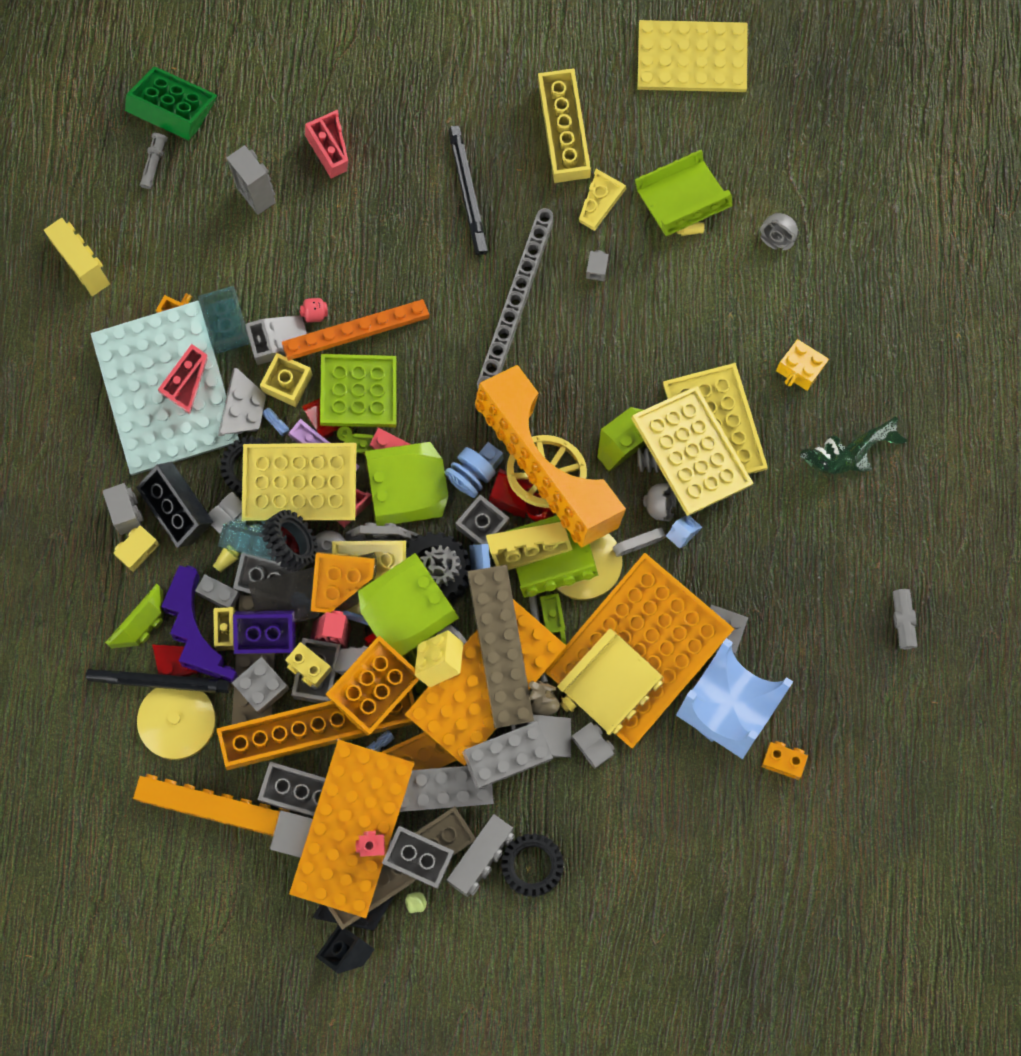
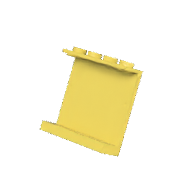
[557,629,664,735]

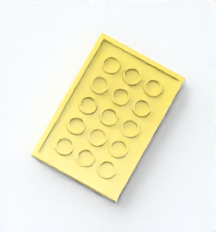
[637,20,748,92]
[663,363,768,475]
[631,386,753,516]
[242,443,357,521]

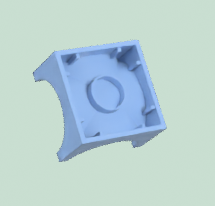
[676,638,793,759]

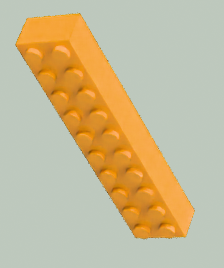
[217,689,415,770]

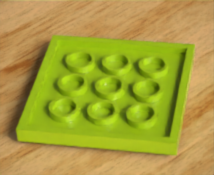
[320,354,396,428]

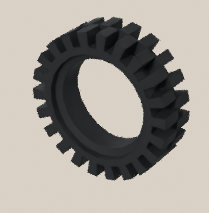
[220,437,269,496]
[262,510,318,572]
[501,833,563,897]

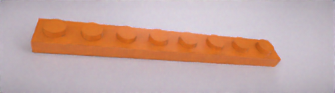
[282,299,430,361]

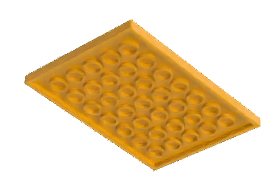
[545,553,735,749]

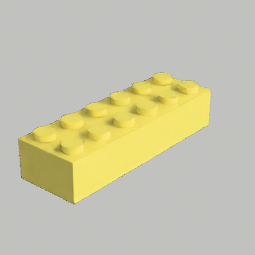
[538,68,591,183]

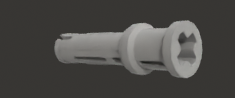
[139,133,168,189]

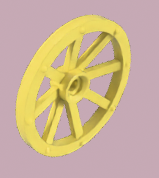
[506,435,587,508]

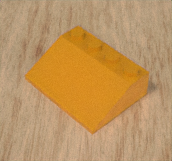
[325,636,420,736]

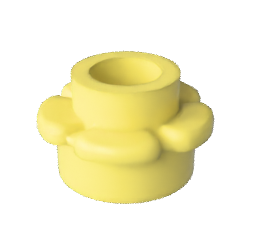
[560,695,577,712]

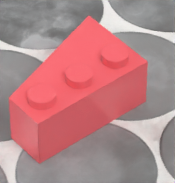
[304,110,348,178]
[310,610,351,649]

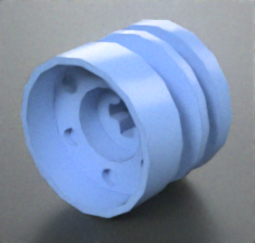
[444,447,496,498]

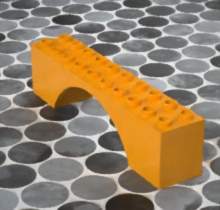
[475,365,626,548]

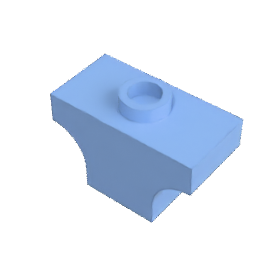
[666,515,702,548]

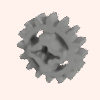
[420,545,461,588]

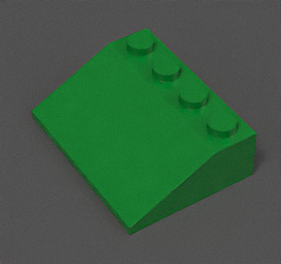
[125,66,217,141]

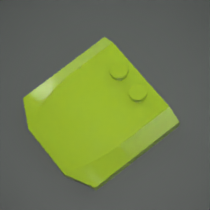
[364,442,449,526]
[358,553,459,656]

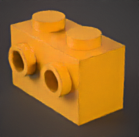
[761,741,808,780]

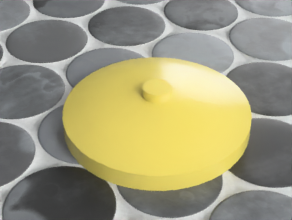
[556,534,622,601]
[137,688,216,760]

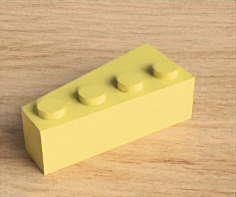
[44,218,110,297]
[486,522,572,570]

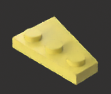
[579,169,626,231]

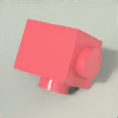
[356,831,385,857]

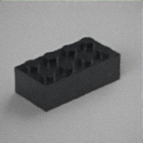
[136,462,213,548]

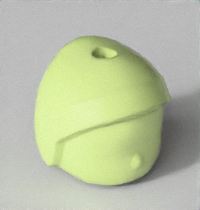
[405,892,427,913]

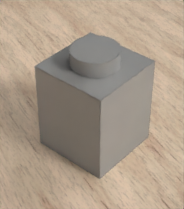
[586,250,609,281]

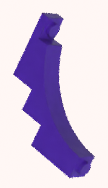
[161,565,238,683]

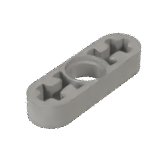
[612,528,666,557]

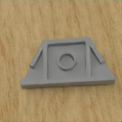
[218,368,266,436]
[345,523,419,542]

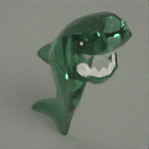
[800,416,907,475]

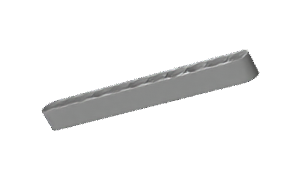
[477,208,553,388]

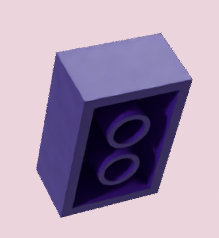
[233,610,296,654]

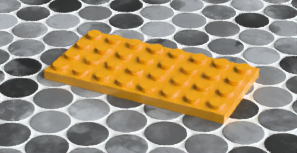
[404,599,566,766]
[289,739,415,918]

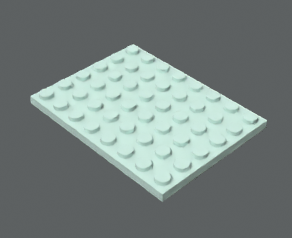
[91,301,240,476]

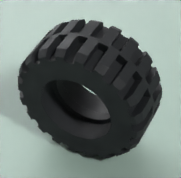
[406,532,471,604]

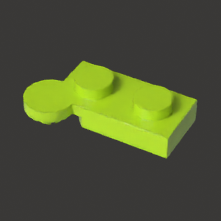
[337,426,374,454]

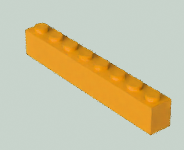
[133,774,290,836]

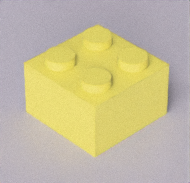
[260,353,313,407]
[414,630,463,687]

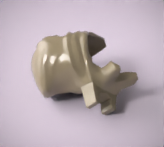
[529,680,560,716]

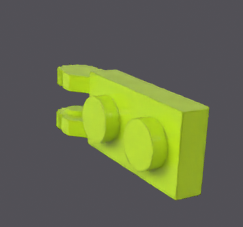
[540,593,567,645]

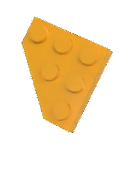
[311,552,375,613]

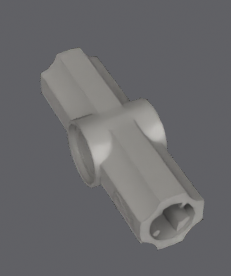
[892,589,917,650]

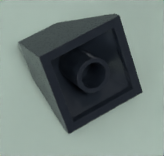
[316,925,375,974]

